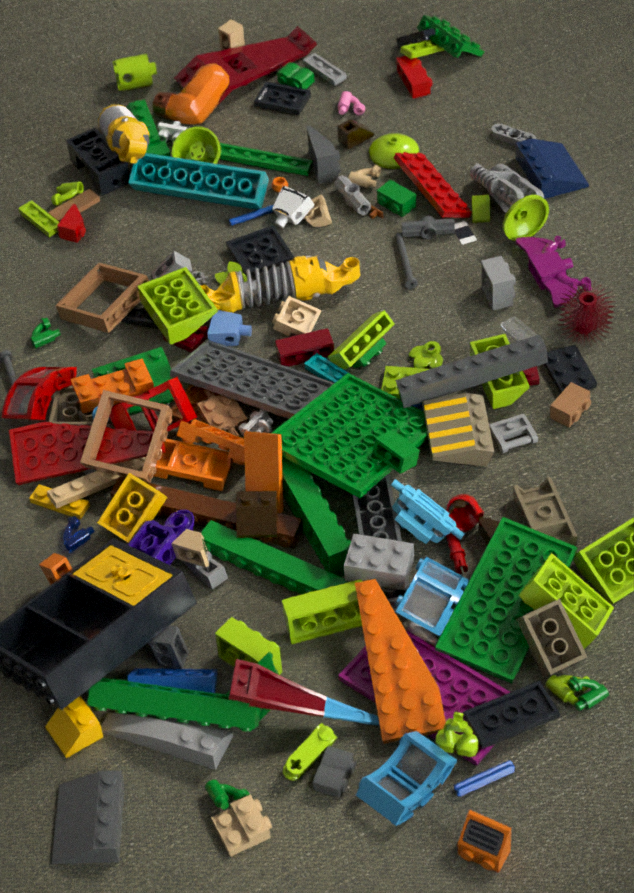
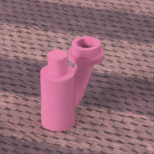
[337,91,365,115]

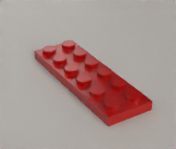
[393,152,472,218]

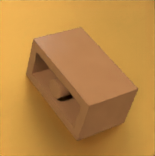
[550,382,591,428]

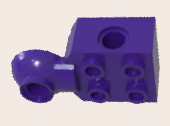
[128,510,194,565]

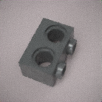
[148,626,189,669]

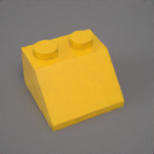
[45,696,103,758]

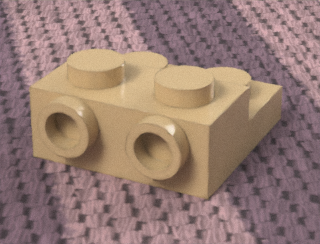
[272,296,321,336]
[211,795,272,857]

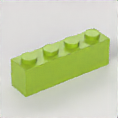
[328,310,395,370]

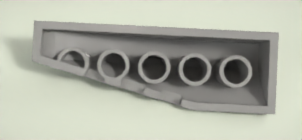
[101,712,233,770]

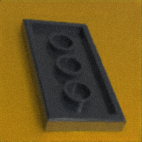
[462,680,560,749]

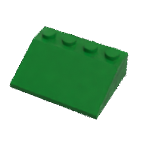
[92,347,174,415]

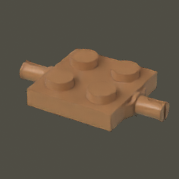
[197,389,248,437]

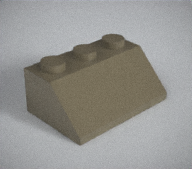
[516,599,587,677]

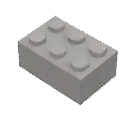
[344,534,414,591]

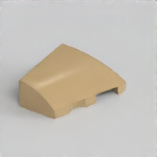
[303,195,332,227]

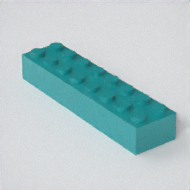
[129,153,269,210]

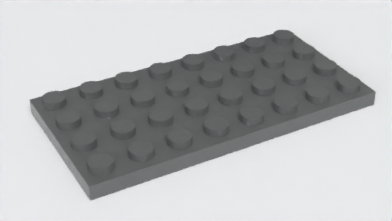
[170,340,334,419]

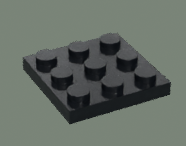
[226,225,294,277]

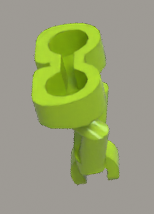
[435,712,478,757]

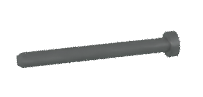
[395,232,418,289]
[0,350,27,413]

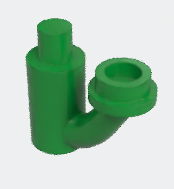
[30,317,61,349]
[567,676,609,711]
[205,779,250,810]

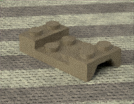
[513,477,577,546]

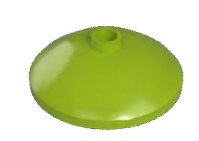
[369,133,419,169]
[503,195,549,241]

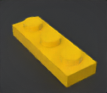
[29,484,90,520]

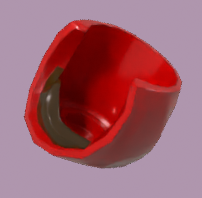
[446,494,484,532]

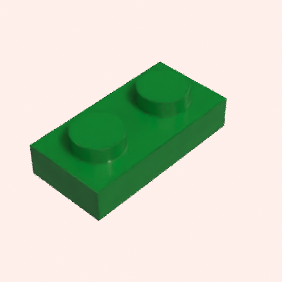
[352,338,387,368]

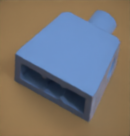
[207,310,252,346]

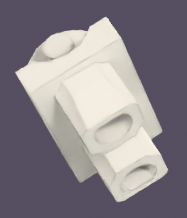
[158,121,187,143]
[239,410,273,436]

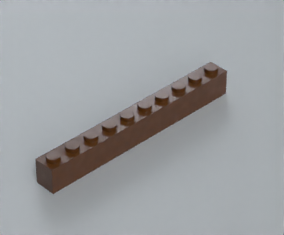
[110,476,303,549]

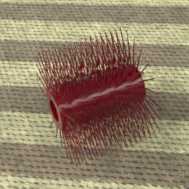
[558,281,616,345]

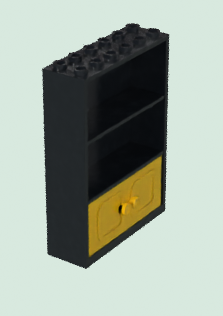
[0,538,197,710]

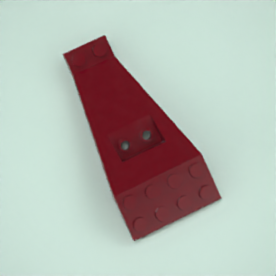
[174,26,318,107]

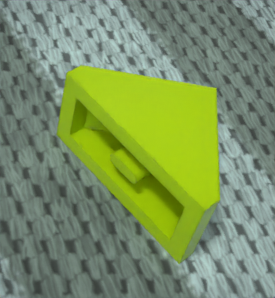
[471,195,490,223]

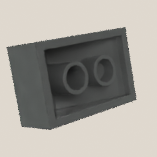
[307,126,341,184]

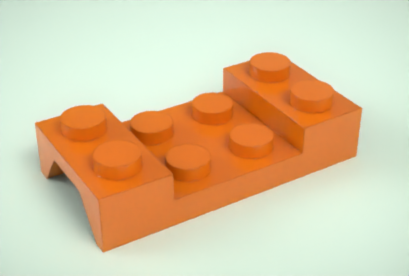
[71,359,154,413]
[176,419,245,465]
[153,439,233,491]

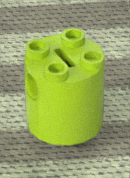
[112,53,157,91]

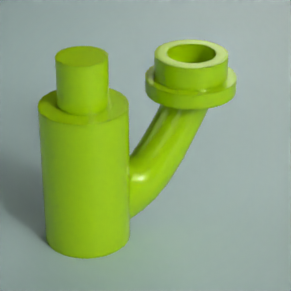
[51,182,84,206]
[546,675,590,705]

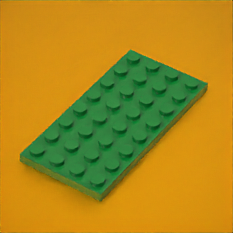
[435,517,578,684]

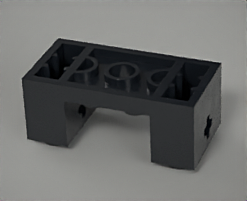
[66,127,130,196]

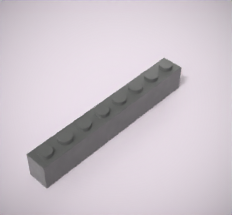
[395,334,548,408]

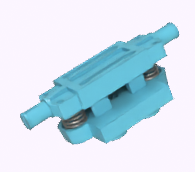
[390,479,465,544]

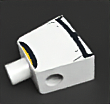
[273,186,314,229]

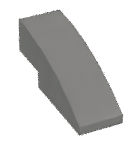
[181,551,228,589]

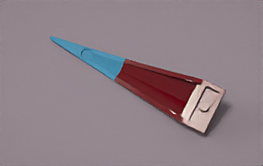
[229,659,380,726]

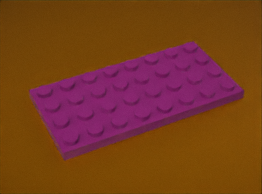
[338,630,510,766]

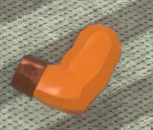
[152,64,229,125]

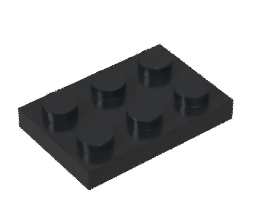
[254,82,311,115]
[544,345,597,394]

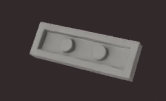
[303,53,347,86]

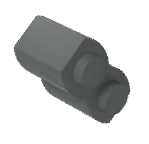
[313,746,356,798]

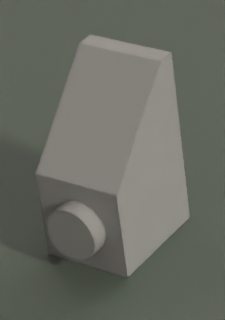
[152,251,192,280]

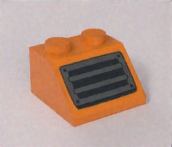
[458,810,511,873]

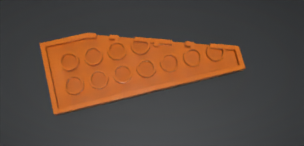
[355,579,446,744]

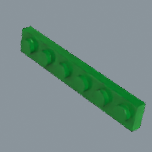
[220,143,313,176]

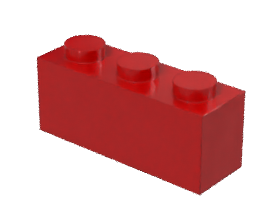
[396,55,433,98]

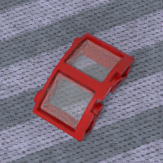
[1,367,77,420]

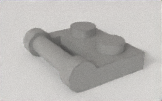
[489,413,538,454]

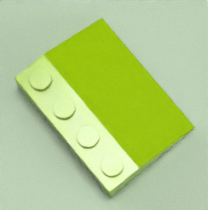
[137,267,218,345]
[573,517,634,604]
[518,553,614,649]

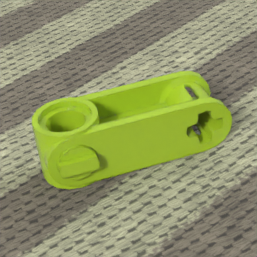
[283,723,338,781]

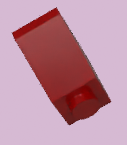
[57,204,86,243]

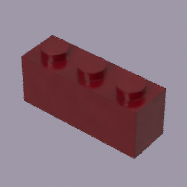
[275,328,334,367]

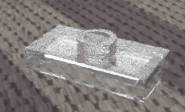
[500,316,537,342]

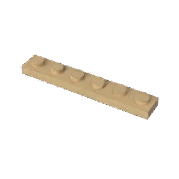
[47,457,146,509]

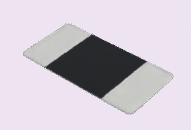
[455,221,477,244]

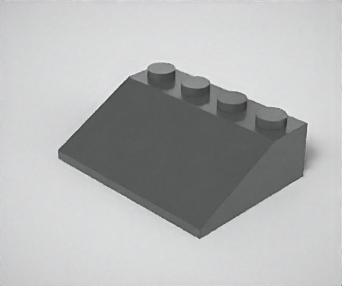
[52,771,125,864]

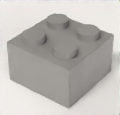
[481,256,516,310]

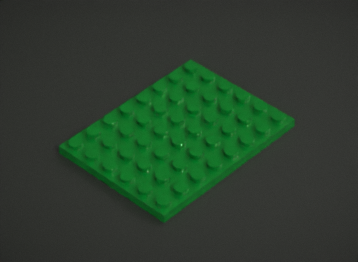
[272,373,428,498]

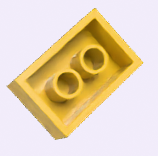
[97,473,167,543]

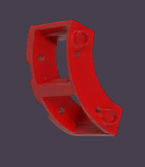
[109,377,197,432]

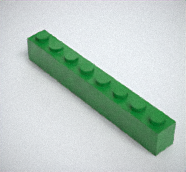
[201,520,348,595]
[88,678,260,732]

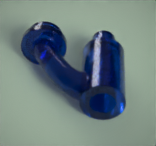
[63,516,95,553]

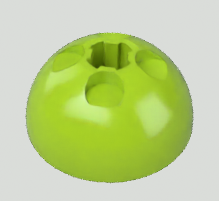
[172,126,221,164]

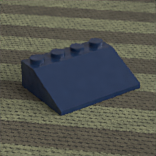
[515,139,589,199]

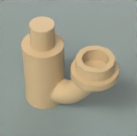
[348,165,381,188]

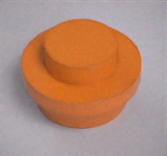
[271,177,288,192]

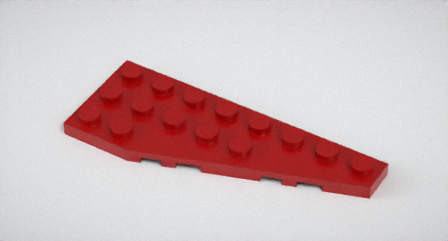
[9,422,166,485]

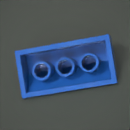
[128,668,218,693]

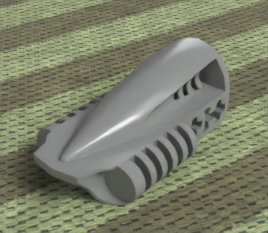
[470,163,544,213]

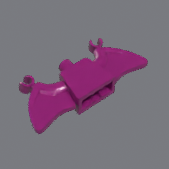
[516,235,592,308]

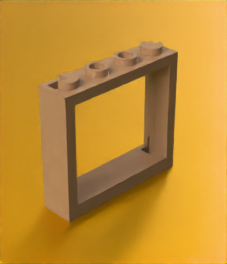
[55,263,149,333]
[80,390,173,483]

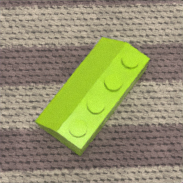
[470,334,529,409]
[282,579,362,645]

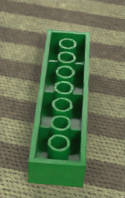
[282,457,351,577]

